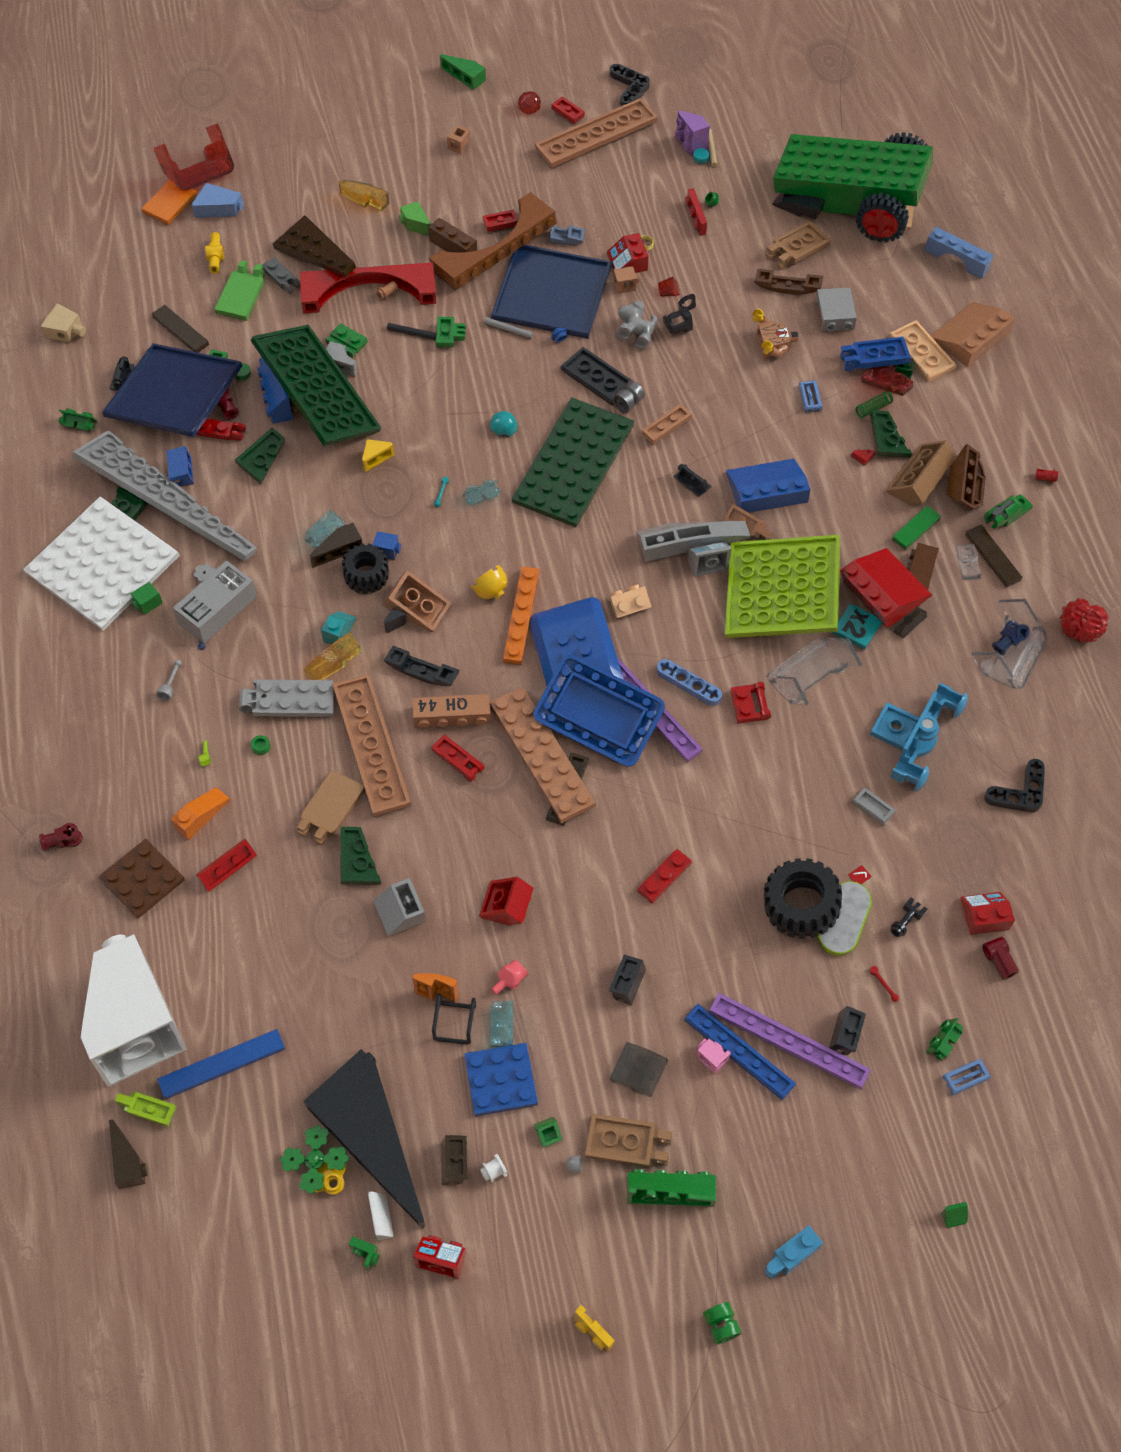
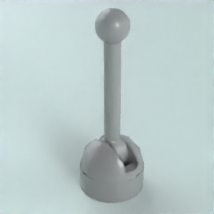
[156,660,182,701]

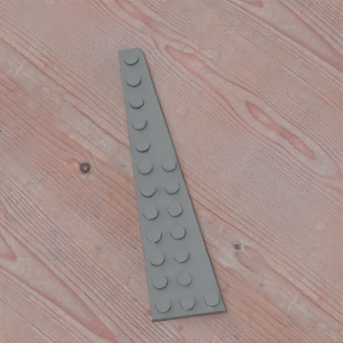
[73,430,257,561]

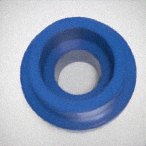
[551,327,567,343]

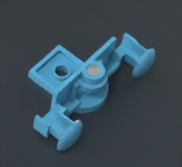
[870,683,968,792]

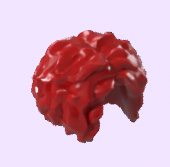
[1060,598,1109,643]

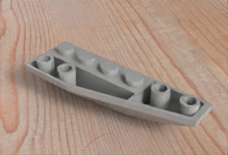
[636,521,750,562]

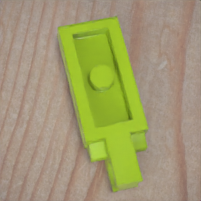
[115,1092,177,1127]

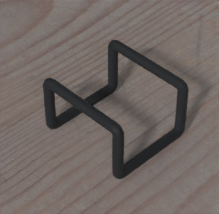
[432,993,476,1044]

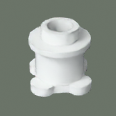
[480,1154,507,1183]

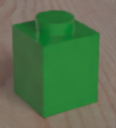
[130,582,163,615]

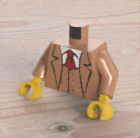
[752,308,798,359]

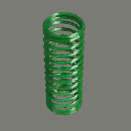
[855,391,893,418]

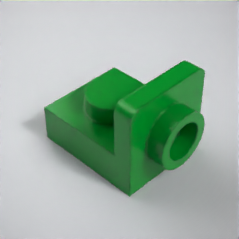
[348,1236,380,1271]

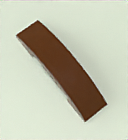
[755,269,823,294]

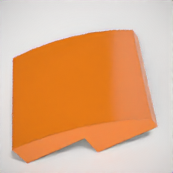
[412,973,459,1002]

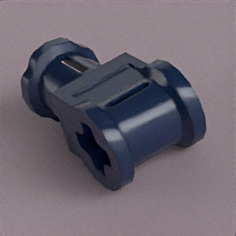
[992,620,1030,656]

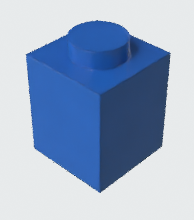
[372,531,401,560]

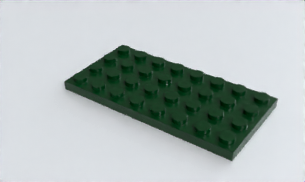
[251,324,381,446]
[512,397,634,527]

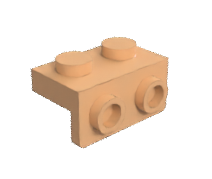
[607,584,652,618]

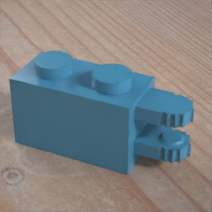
[765,1225,823,1279]

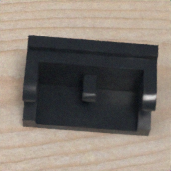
[609,955,646,1006]
[829,1006,866,1055]

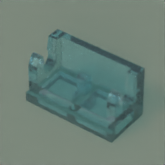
[305,510,345,548]
[490,1000,513,1047]

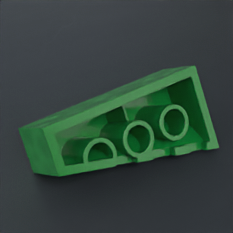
[627,1169,716,1207]

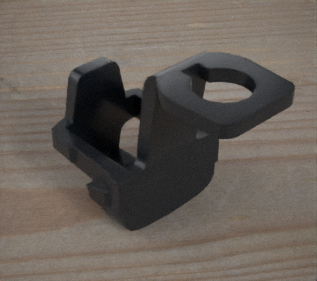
[663,293,696,334]

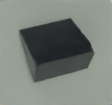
[384,608,406,633]

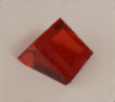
[658,276,680,297]

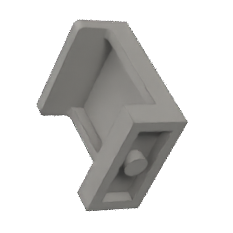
[815,288,857,331]

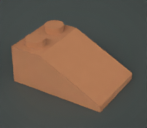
[382,570,451,632]

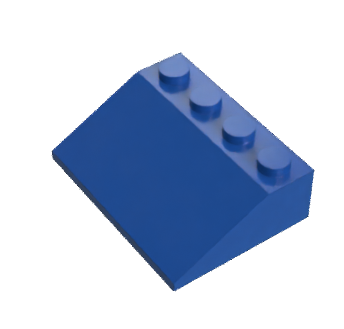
[726,459,811,513]

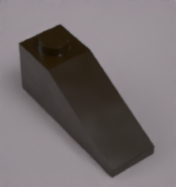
[309,523,362,568]
[109,1119,148,1189]

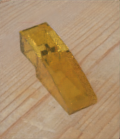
[339,180,390,211]
[304,632,361,680]

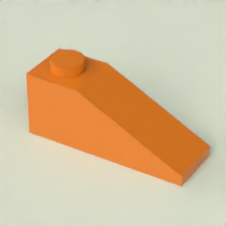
[171,787,230,840]

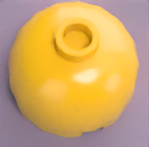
[471,565,508,600]

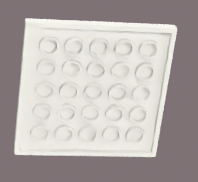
[23,497,180,631]

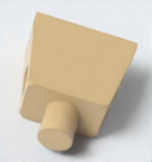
[41,304,86,342]

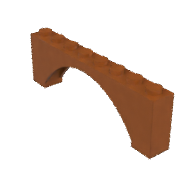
[429,192,557,290]

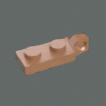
[724,504,773,540]

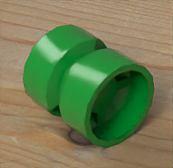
[703,1302,742,1345]

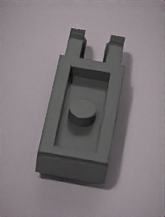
[262,257,301,294]

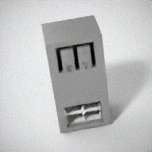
[173,560,257,644]

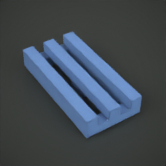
[798,380,823,413]
[942,1059,991,1096]

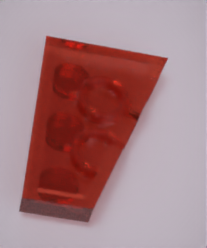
[861,365,913,396]

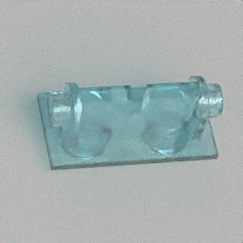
[463,479,501,505]

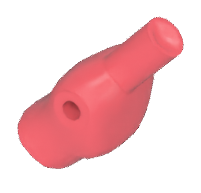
[491,959,528,995]

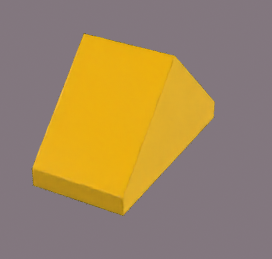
[362,439,395,472]

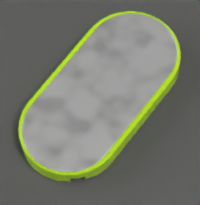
[818,881,872,956]

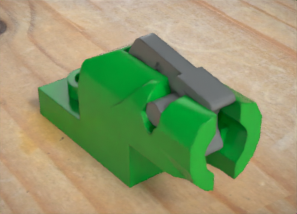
[984,494,1033,529]

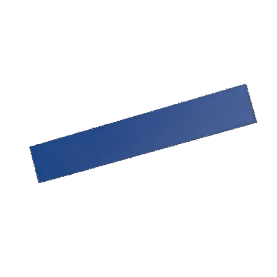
[684,1004,796,1101]
[157,1029,285,1100]

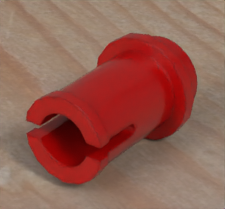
[1035,468,1059,483]

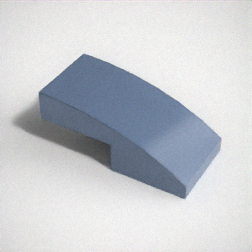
[549,225,585,245]

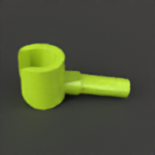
[198,740,211,766]

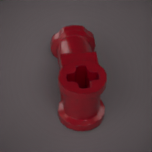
[217,387,239,420]
[39,823,83,851]

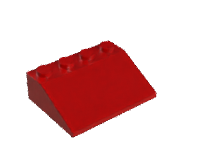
[840,548,932,629]

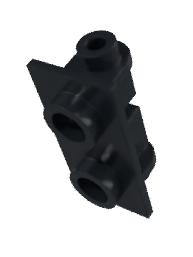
[110,356,135,391]
[673,464,711,497]

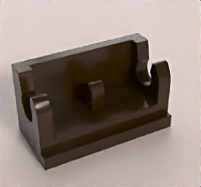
[441,1135,467,1185]

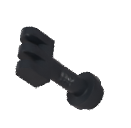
[891,897,928,937]

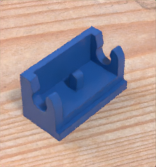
[167,446,194,486]

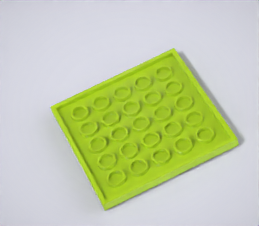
[725,535,840,638]

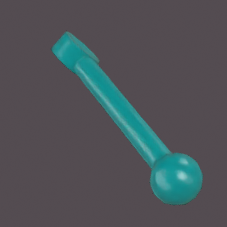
[434,477,449,507]

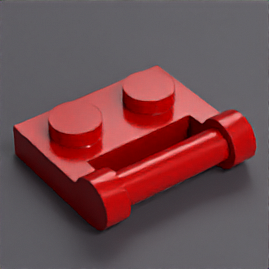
[730,682,772,724]

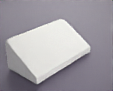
[368,1192,394,1241]

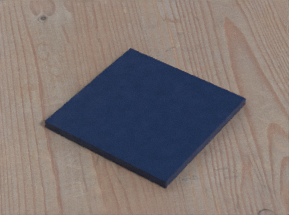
[491,245,612,339]
[102,343,243,437]

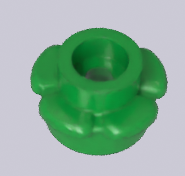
[705,192,719,208]

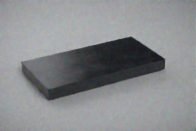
[561,347,633,406]

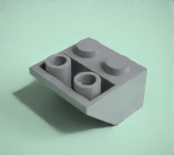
[373,878,426,937]

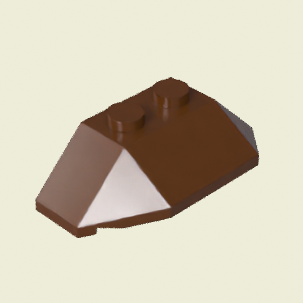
[947,444,986,510]

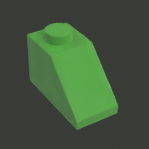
[399,201,431,236]

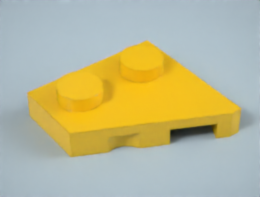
[574,1305,615,1351]

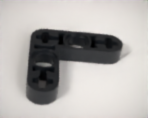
[610,64,650,106]
[984,759,1045,812]

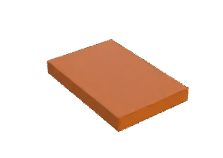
[141,179,198,225]

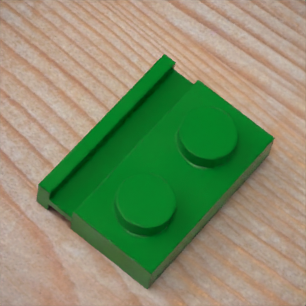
[325,323,368,358]

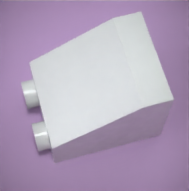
[81,934,187,1087]

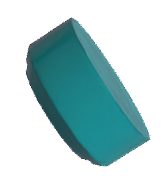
[693,148,709,164]

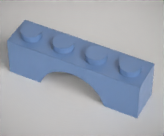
[924,227,994,279]

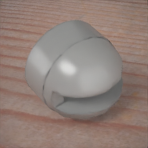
[566,1155,582,1173]

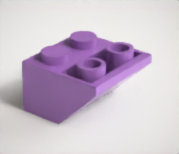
[675,111,710,156]

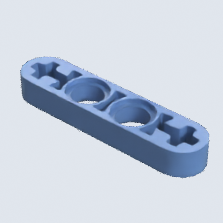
[657,659,722,706]

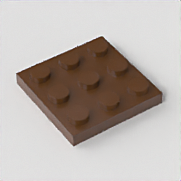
[98,839,185,919]

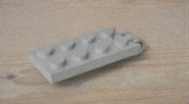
[239,679,333,717]

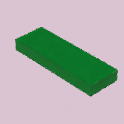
[892,505,941,550]

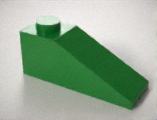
[440,54,486,90]

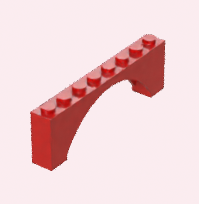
[300,262,437,314]

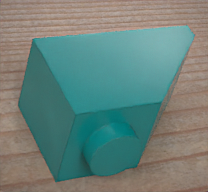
[321,611,356,648]

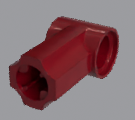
[982,936,1019,980]

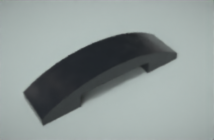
[384,646,460,686]

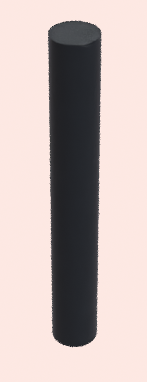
[387,323,437,340]

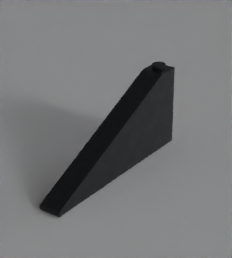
[304,1049,425,1229]

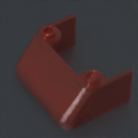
[153,123,234,191]

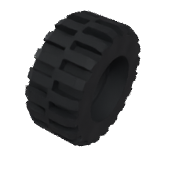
[764,858,842,939]

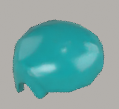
[489,411,518,437]

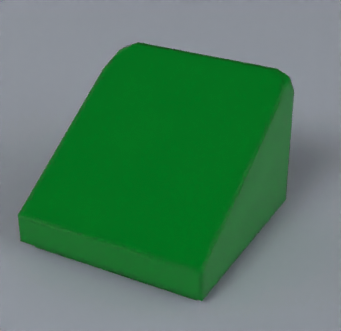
[534,1117,563,1147]
[942,1202,968,1228]

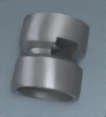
[612,381,645,413]

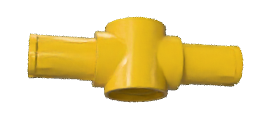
[205,232,224,274]

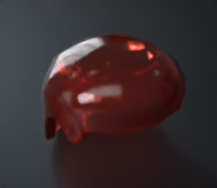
[518,91,541,114]

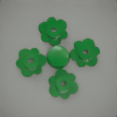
[280,1125,349,1194]

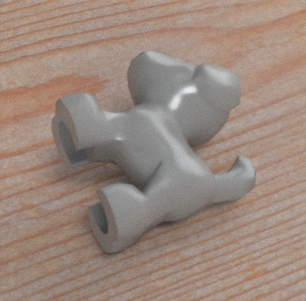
[616,301,658,350]

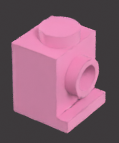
[696,1039,731,1074]

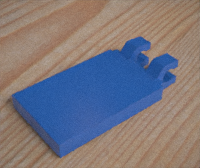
[840,336,911,371]

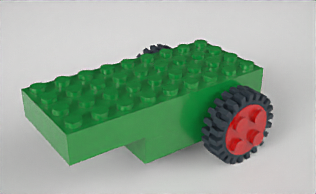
[773,132,933,243]

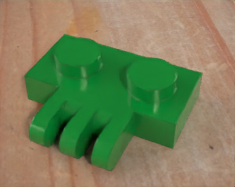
[436,317,466,347]

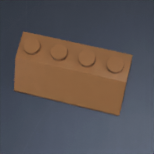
[886,440,957,505]

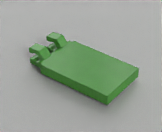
[214,260,264,321]

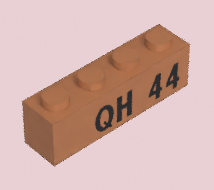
[413,694,491,728]

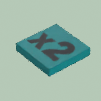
[832,603,882,650]

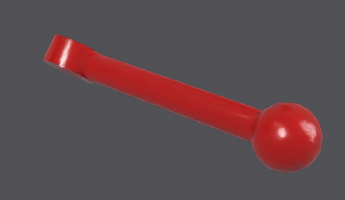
[870,966,899,1002]

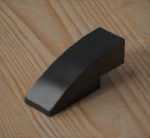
[772,193,825,220]

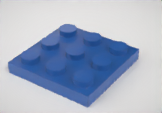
[464,1043,538,1117]

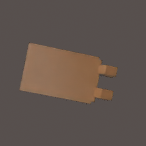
[766,221,831,269]
[297,770,365,845]
[585,1113,672,1167]

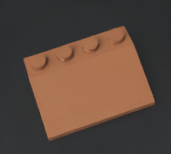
[931,302,1015,368]

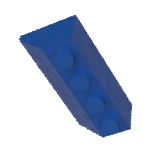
[257,357,293,424]

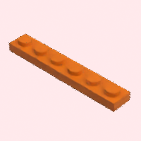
[503,566,540,665]

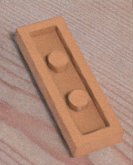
[642,404,692,445]

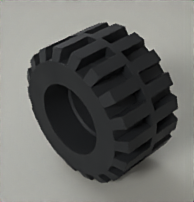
[342,543,389,594]

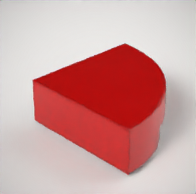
[851,449,876,466]

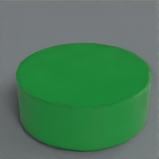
[235,363,251,380]
[250,735,271,755]

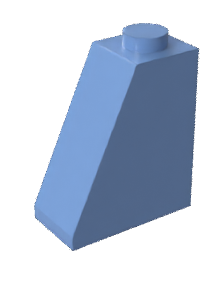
[192,183,244,217]

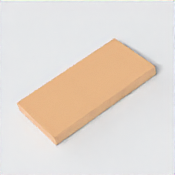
[888,320,957,382]

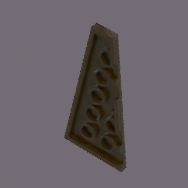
[273,215,356,277]

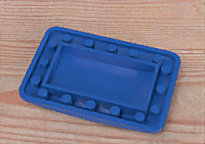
[529,597,624,686]
[534,655,665,767]

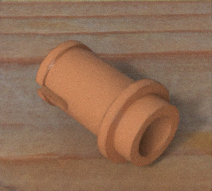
[376,281,398,300]

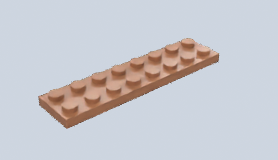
[535,98,658,168]
[333,674,411,817]
[490,687,596,823]

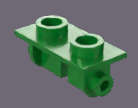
[58,408,98,431]
[926,1018,963,1061]

